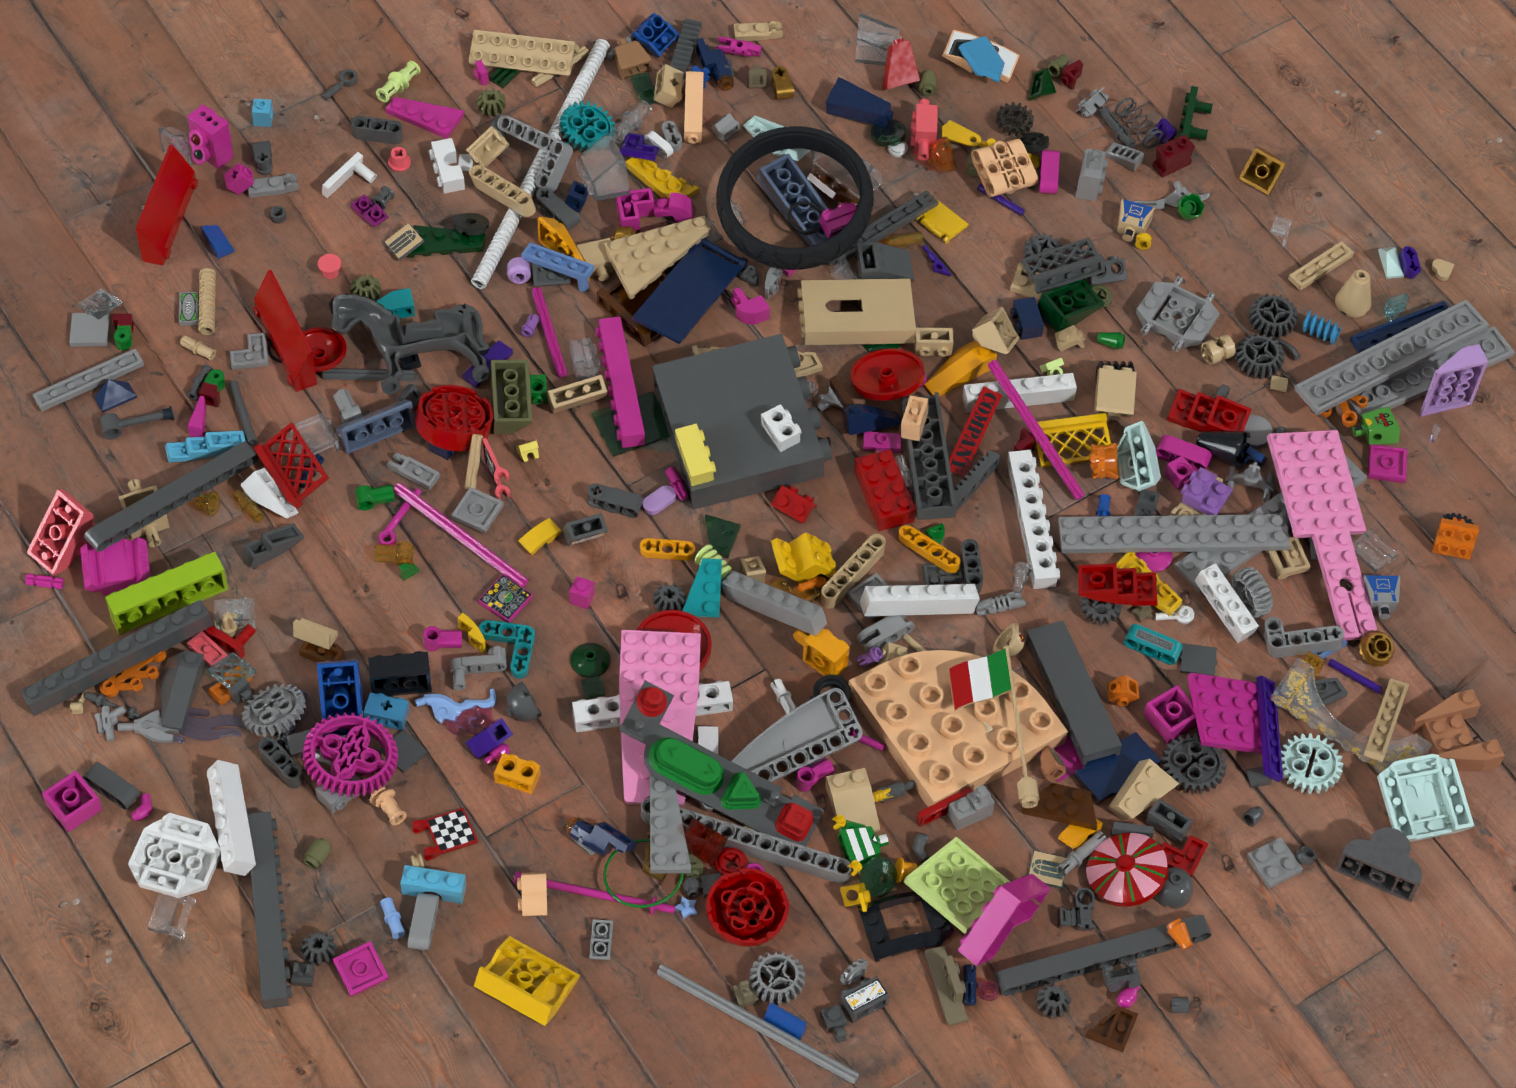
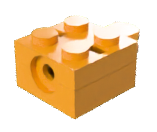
[793,628,850,676]

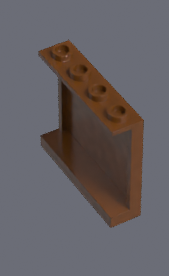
[597,272,668,347]

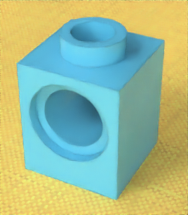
[252,99,274,127]

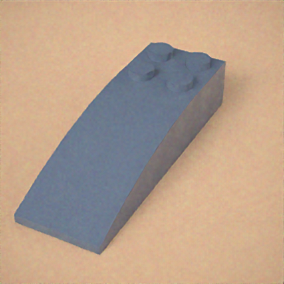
[756,153,830,246]

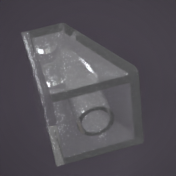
[855,13,902,65]

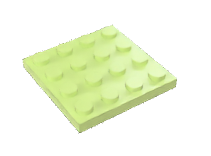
[904,837,1010,934]

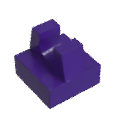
[1152,118,1177,144]

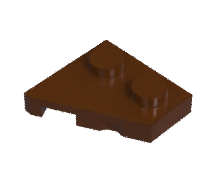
[299,641,344,662]
[1085,1006,1138,1052]

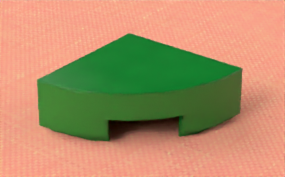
[925,523,945,544]
[399,563,420,581]

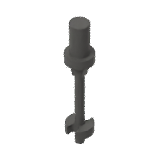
[85,691,141,719]

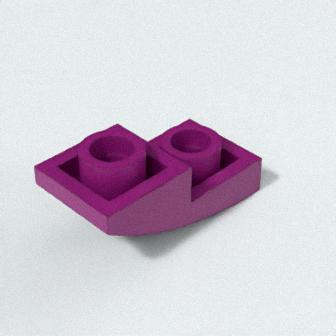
[350,194,389,228]

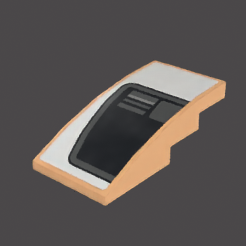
[942,30,1020,83]

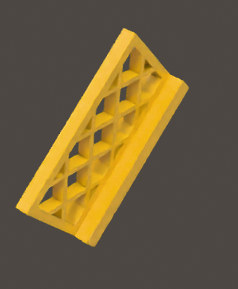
[1035,413,1111,468]

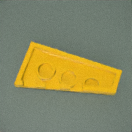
[625,157,699,198]

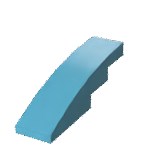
[165,431,246,463]

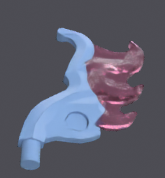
[415,689,496,735]

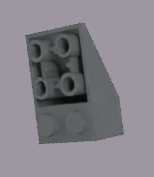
[855,242,914,281]

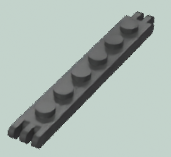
[828,190,939,266]

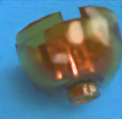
[927,136,957,173]

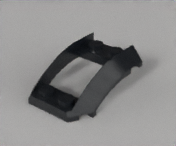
[858,891,954,962]

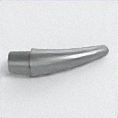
[1275,338,1301,360]

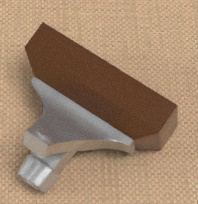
[817,375,854,411]

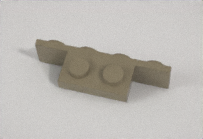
[924,946,968,1026]

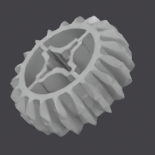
[1231,567,1273,618]
[749,950,806,1006]

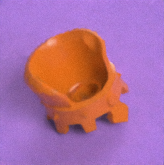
[1088,442,1119,480]

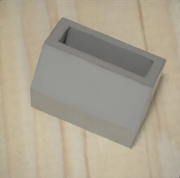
[710,113,739,142]

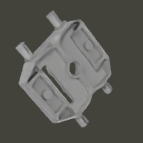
[1136,276,1220,352]

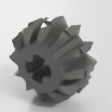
[653,582,686,611]
[301,929,337,966]
[1035,982,1071,1020]

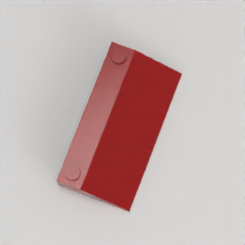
[136,144,198,266]
[253,269,317,392]

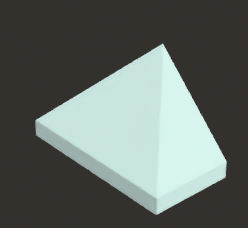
[1378,247,1404,279]

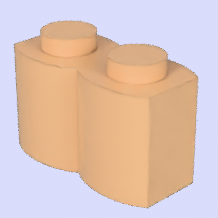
[517,872,547,916]

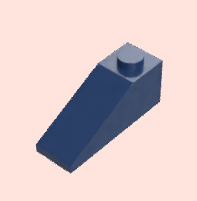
[843,404,902,436]

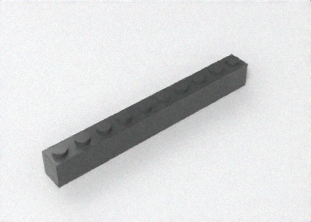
[20,599,214,716]
[247,811,292,1009]

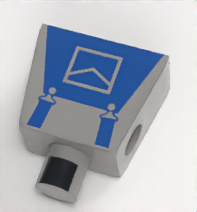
[1363,575,1400,620]

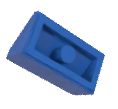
[201,225,235,259]
[763,1003,807,1040]

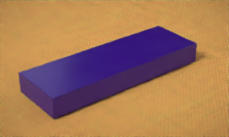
[462,340,513,388]

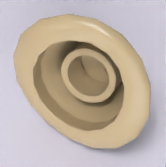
[993,623,1025,656]

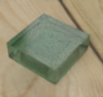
[581,676,605,700]

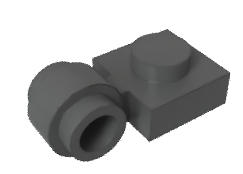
[683,873,721,898]

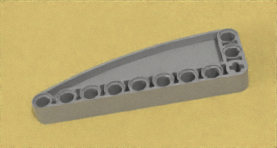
[699,688,863,812]

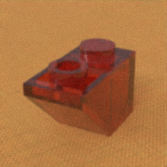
[685,818,728,866]

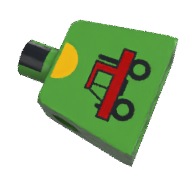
[1352,407,1400,445]

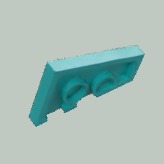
[682,558,722,618]

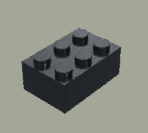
[368,651,432,697]

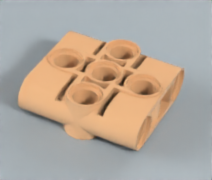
[971,138,1038,197]

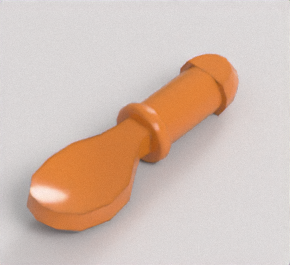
[796,576,826,592]

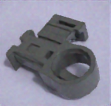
[1057,888,1096,931]

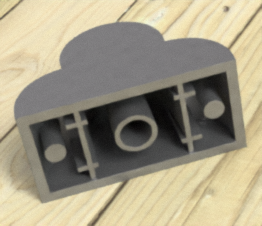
[1335,827,1422,903]

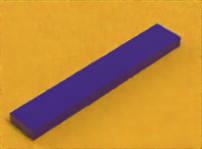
[1256,675,1283,782]

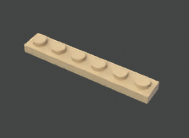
[1364,678,1409,762]

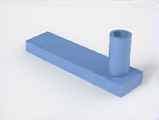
[521,242,595,292]

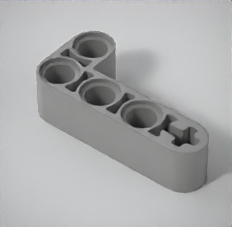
[1264,617,1344,658]

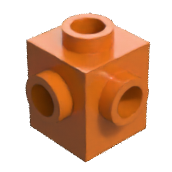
[1107,675,1140,707]

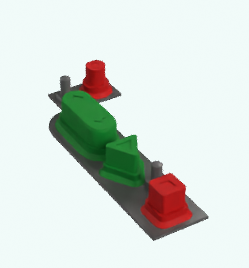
[619,680,824,847]

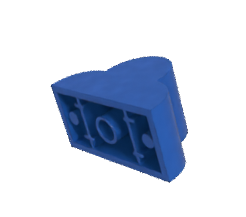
[317,659,364,737]

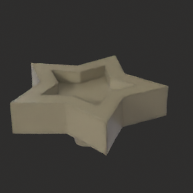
[1131,606,1153,622]

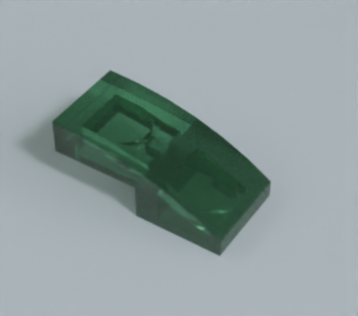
[631,72,659,106]

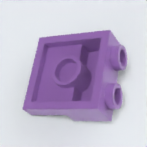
[1181,467,1233,515]

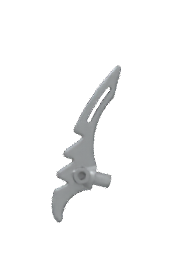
[1132,181,1210,209]

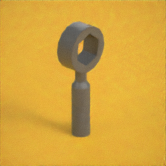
[322,69,358,101]

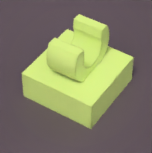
[1040,358,1064,376]

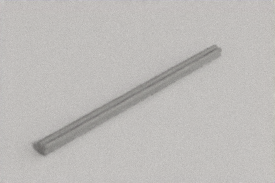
[657,964,859,1084]

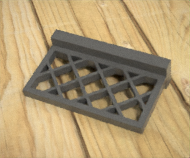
[1021,237,1105,294]

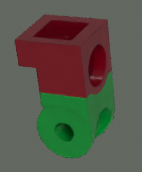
[113,314,134,351]
[199,369,226,408]

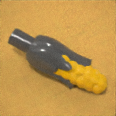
[873,780,916,803]

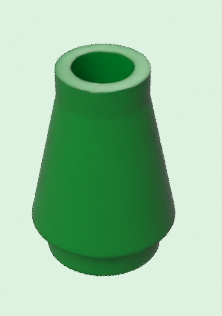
[1097,332,1125,350]

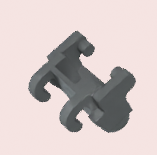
[1102,959,1141,992]

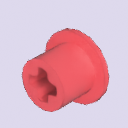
[388,147,411,172]
[318,254,341,279]

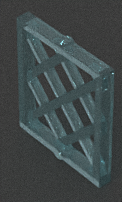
[207,652,256,689]

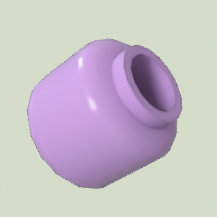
[507,257,531,284]

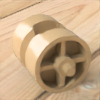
[1201,334,1236,365]

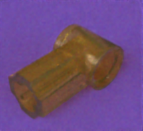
[375,541,414,565]

